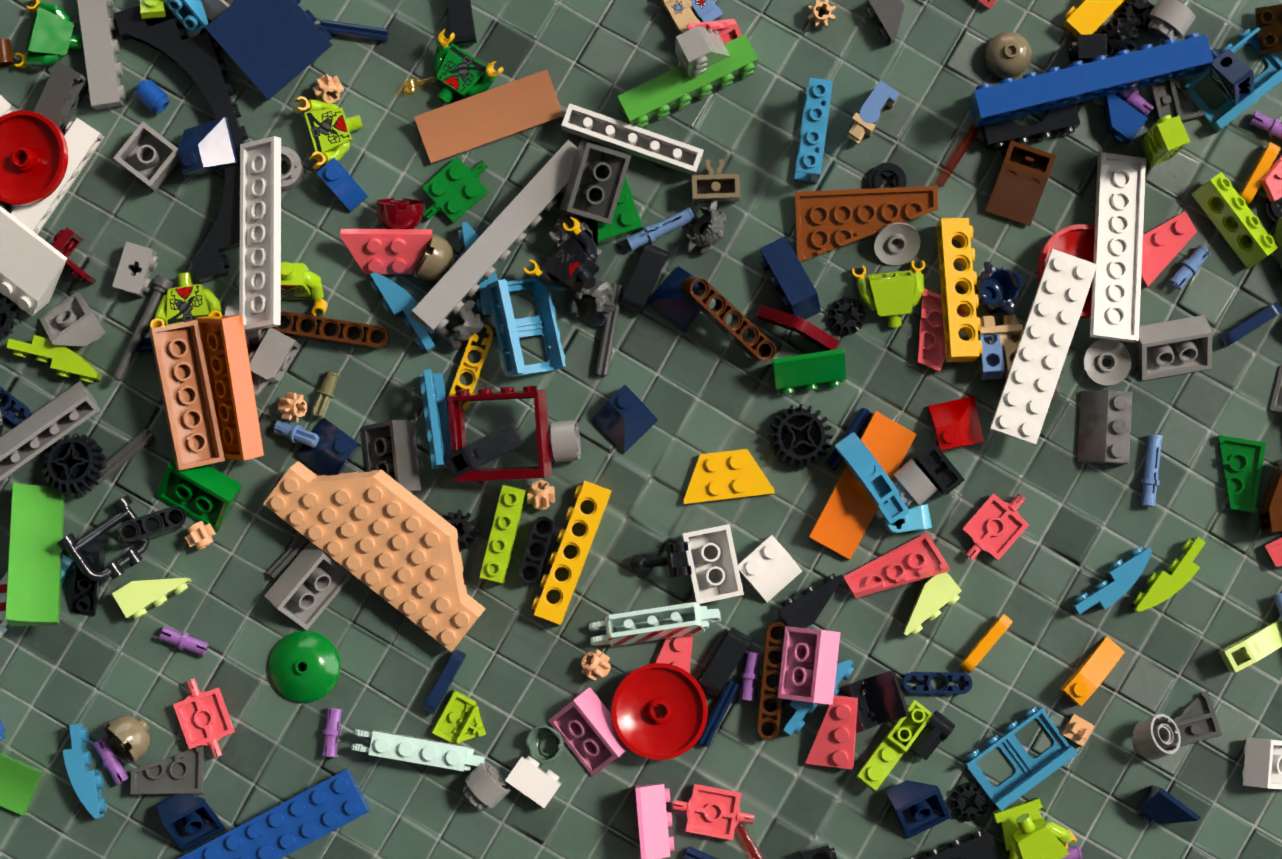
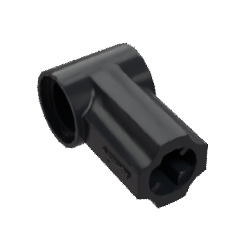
[909,710,956,760]

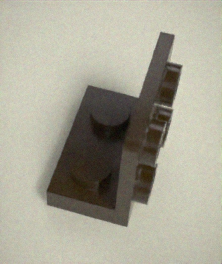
[1255,4,1282,55]

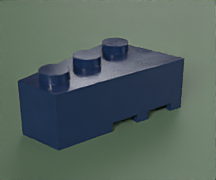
[759,236,821,320]

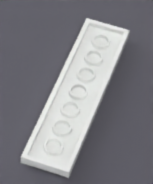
[239,136,281,332]
[1090,152,1146,343]
[990,249,1097,445]

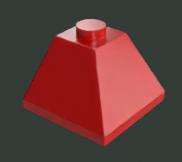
[927,396,984,451]

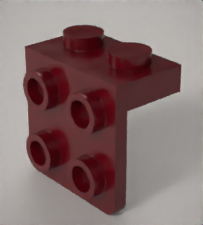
[51,227,96,284]

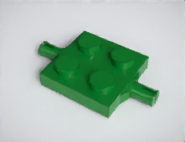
[422,157,489,224]

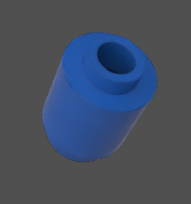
[135,80,170,114]

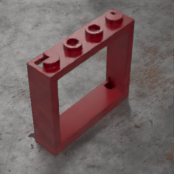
[447,386,552,482]

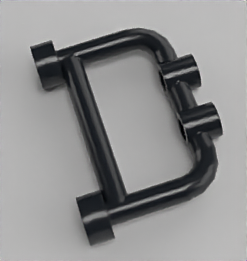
[56,494,150,581]

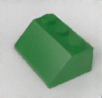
[771,348,847,395]
[156,459,243,532]

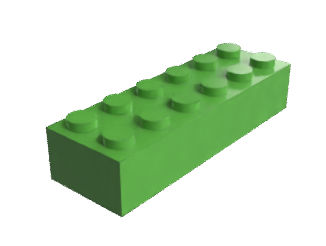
[617,34,758,128]

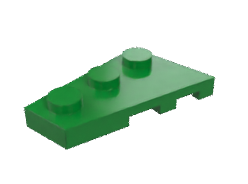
[1218,435,1266,514]

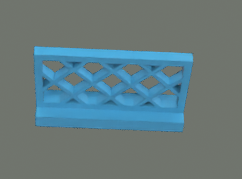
[419,369,452,470]

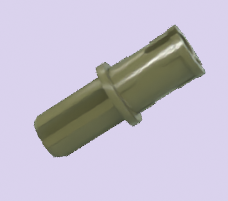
[311,371,341,418]

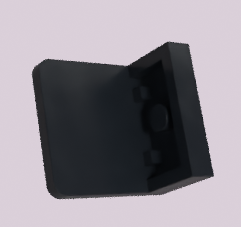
[842,670,909,733]

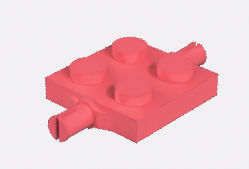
[962,493,1030,561]
[173,678,235,758]
[672,784,755,840]

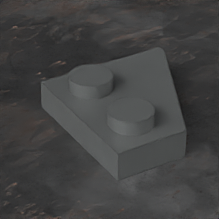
[1149,79,1204,121]
[1173,690,1222,747]

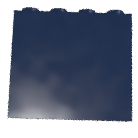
[205,0,332,101]

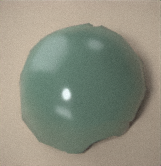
[526,726,564,763]

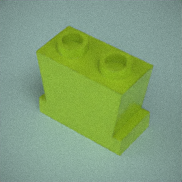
[991,797,1044,851]

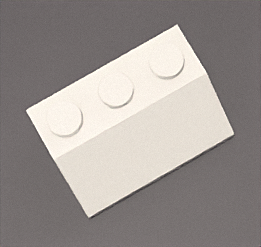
[683,524,744,604]

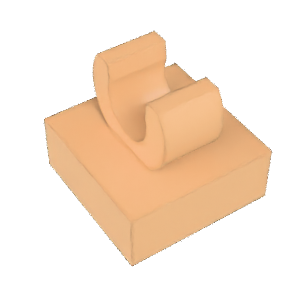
[1061,714,1095,747]

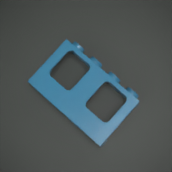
[1182,27,1282,133]
[794,77,833,184]
[486,277,566,378]
[964,706,1078,811]

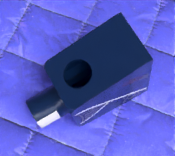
[1210,48,1254,106]

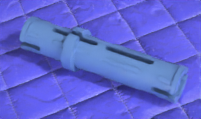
[626,207,695,251]
[1140,434,1163,507]

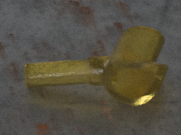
[404,76,437,94]

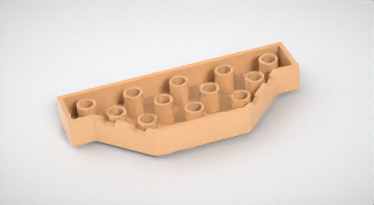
[263,461,486,652]

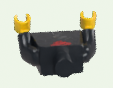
[524,217,599,292]

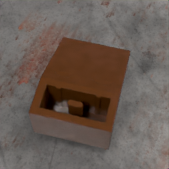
[985,140,1056,226]
[1258,459,1282,534]

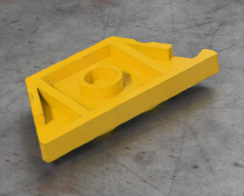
[683,449,775,504]

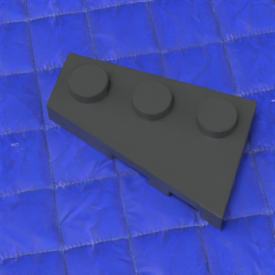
[130,745,205,795]

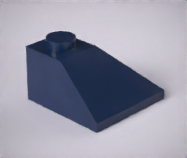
[178,117,238,176]
[648,266,713,332]
[591,385,658,453]
[295,418,362,476]
[886,780,951,839]
[1136,785,1200,824]
[157,794,226,852]

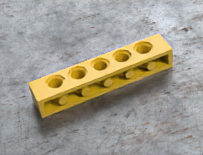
[936,218,982,362]
[531,481,612,625]

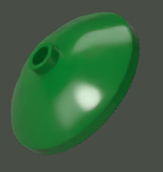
[269,631,341,703]

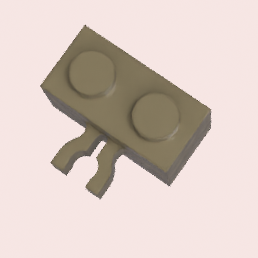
[691,159,740,203]

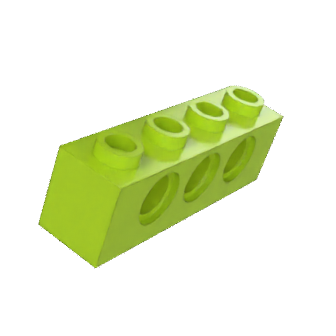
[1140,115,1191,167]
[1192,172,1279,270]
[479,485,527,584]

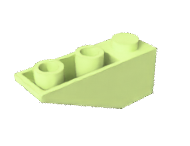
[902,572,962,637]
[112,578,192,620]
[1219,620,1282,673]

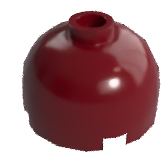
[376,198,424,229]

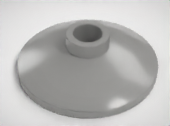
[874,222,921,266]
[1083,339,1131,386]

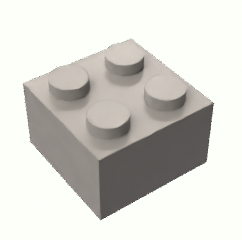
[113,121,180,191]

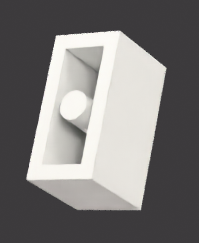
[505,755,561,808]

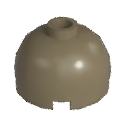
[985,32,1032,80]
[413,233,456,282]
[103,715,150,763]

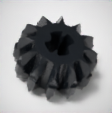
[445,510,480,551]

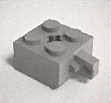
[249,327,301,396]

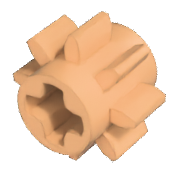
[808,0,836,28]
[313,74,344,103]
[278,392,307,422]
[526,480,555,510]
[184,521,216,550]
[581,649,610,681]

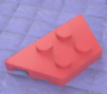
[340,229,433,274]

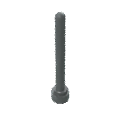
[113,275,173,381]

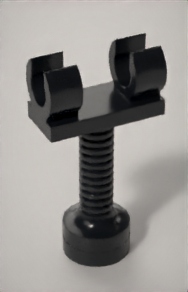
[631,542,692,577]

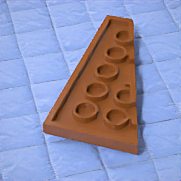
[795,186,938,262]

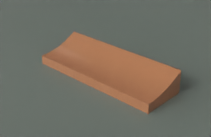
[414,69,564,165]
[149,320,225,470]

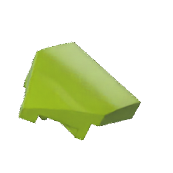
[431,689,486,744]

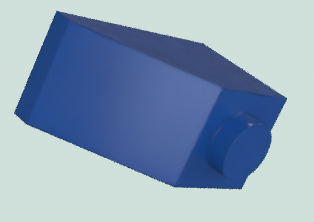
[1103,94,1148,145]
[317,158,368,212]

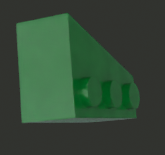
[598,177,643,246]

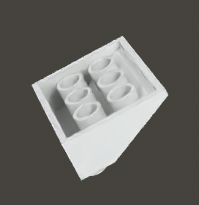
[0,206,67,316]

